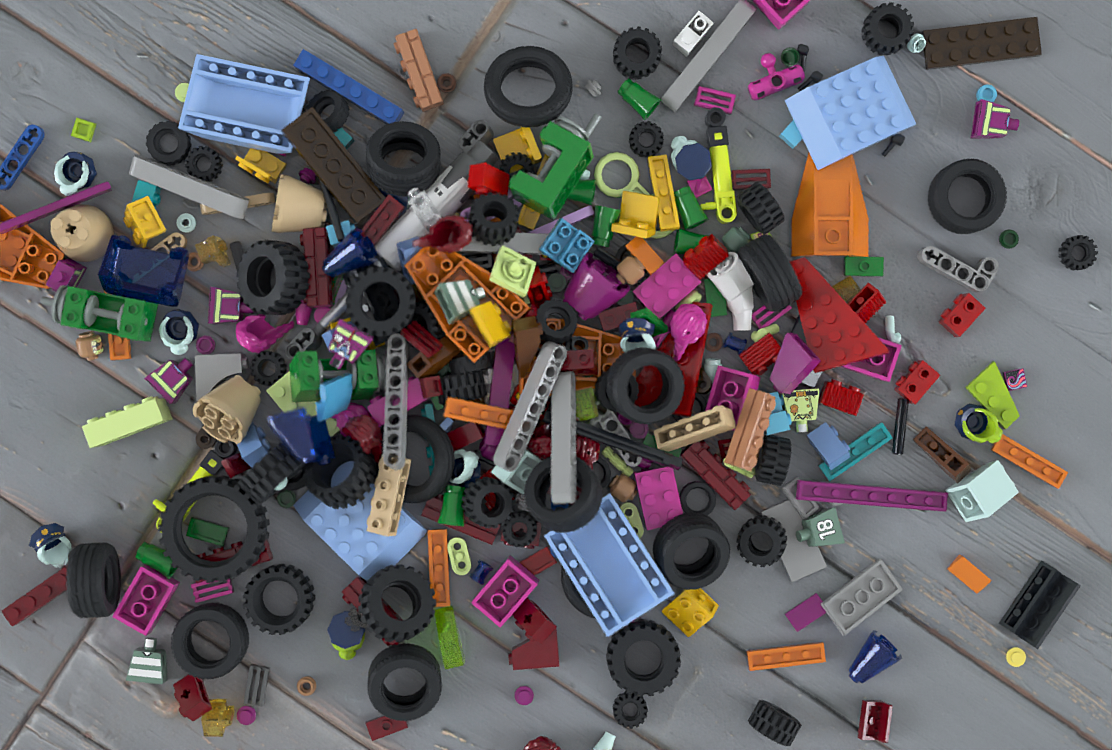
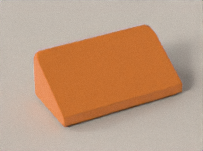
[625,237,664,275]
[947,555,992,594]

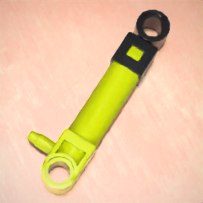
[700,107,737,224]
[153,440,238,533]

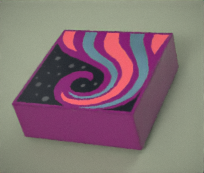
[1003,368,1027,391]

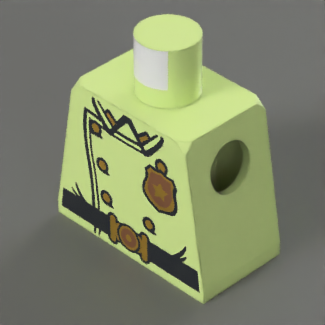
[780,388,819,432]

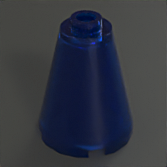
[322,228,378,277]
[849,630,902,683]

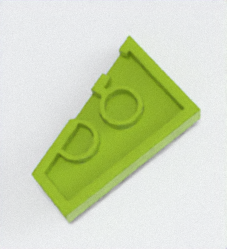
[965,361,1020,429]

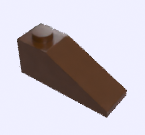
[511,316,543,378]
[913,426,971,483]

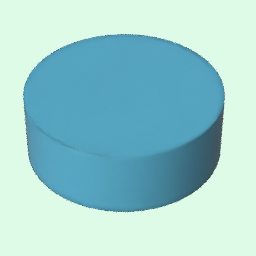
[976,84,997,102]

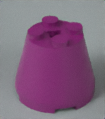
[563,252,630,321]

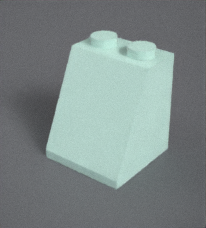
[945,460,1019,522]

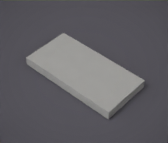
[761,499,827,582]
[821,558,903,636]

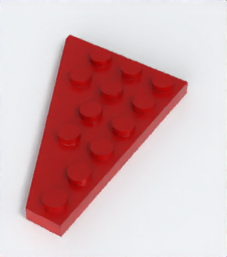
[790,257,889,373]
[634,302,713,417]

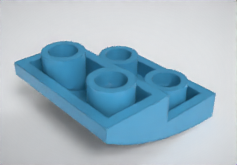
[539,218,594,273]
[316,373,352,422]

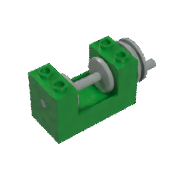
[509,113,601,221]
[41,285,158,342]
[289,350,401,402]

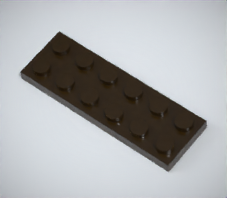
[922,17,1042,70]
[281,107,386,224]

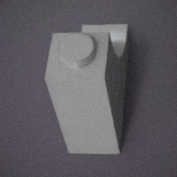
[195,354,248,401]

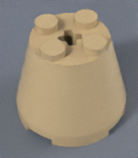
[271,174,327,233]
[51,204,114,262]
[193,375,261,444]

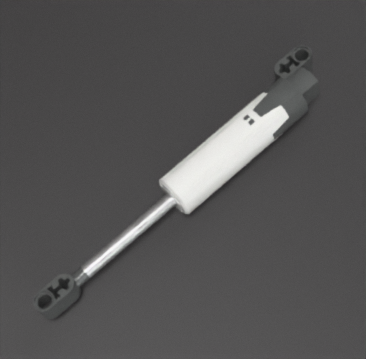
[285,120,499,360]

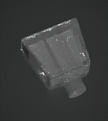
[408,188,443,232]

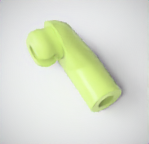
[675,290,702,310]
[751,324,779,342]

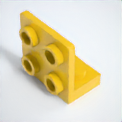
[493,127,542,174]
[235,148,287,184]
[611,191,660,238]
[123,196,166,249]
[662,588,719,637]

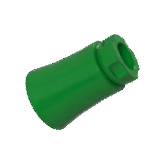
[617,78,661,120]
[568,179,596,206]
[674,186,709,231]
[591,205,621,247]
[674,228,708,255]
[437,485,465,527]
[136,542,178,578]

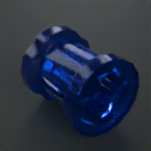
[723,332,747,355]
[469,559,494,585]

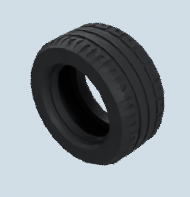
[366,121,440,196]
[928,159,1007,234]
[738,235,802,312]
[606,347,685,424]
[524,456,603,533]
[652,512,730,590]
[66,542,121,618]
[171,602,249,680]
[367,643,442,721]

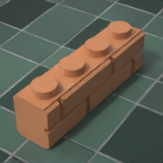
[393,29,444,112]
[724,388,776,472]

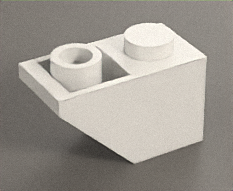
[673,11,714,57]

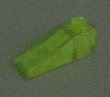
[434,605,465,670]

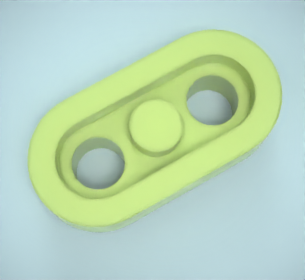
[620,502,644,538]
[447,537,472,575]

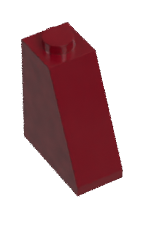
[447,422,486,451]
[508,628,559,670]

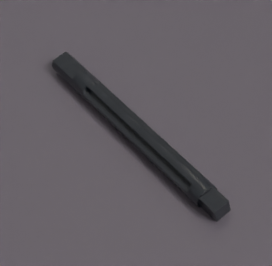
[542,409,683,470]

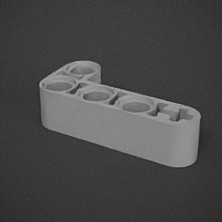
[917,246,999,292]
[577,401,642,467]

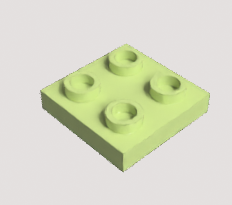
[489,245,536,297]

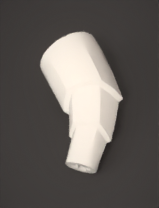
[707,252,754,331]

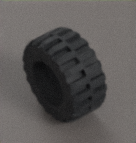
[236,240,310,315]
[358,564,436,643]
[606,619,681,697]

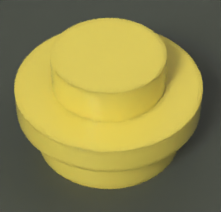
[1006,647,1026,667]

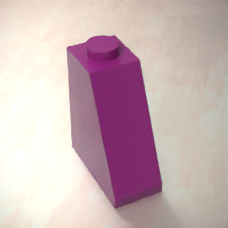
[770,332,821,394]

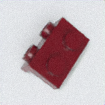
[858,700,893,743]

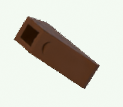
[407,336,461,379]

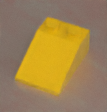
[470,301,512,348]

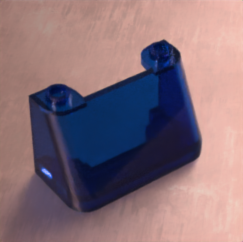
[98,235,189,307]
[267,407,336,466]

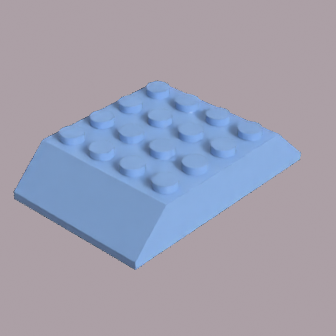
[178,54,310,154]
[785,56,916,170]
[293,461,428,581]
[544,493,674,637]

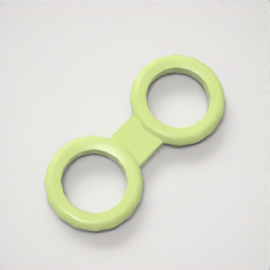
[594,152,679,239]

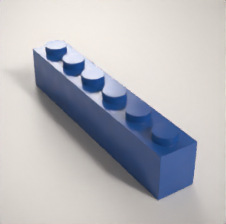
[293,49,404,124]

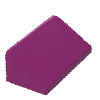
[785,593,826,632]

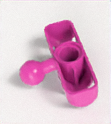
[748,53,805,101]

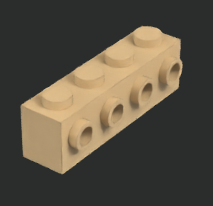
[654,405,736,452]
[367,454,412,537]

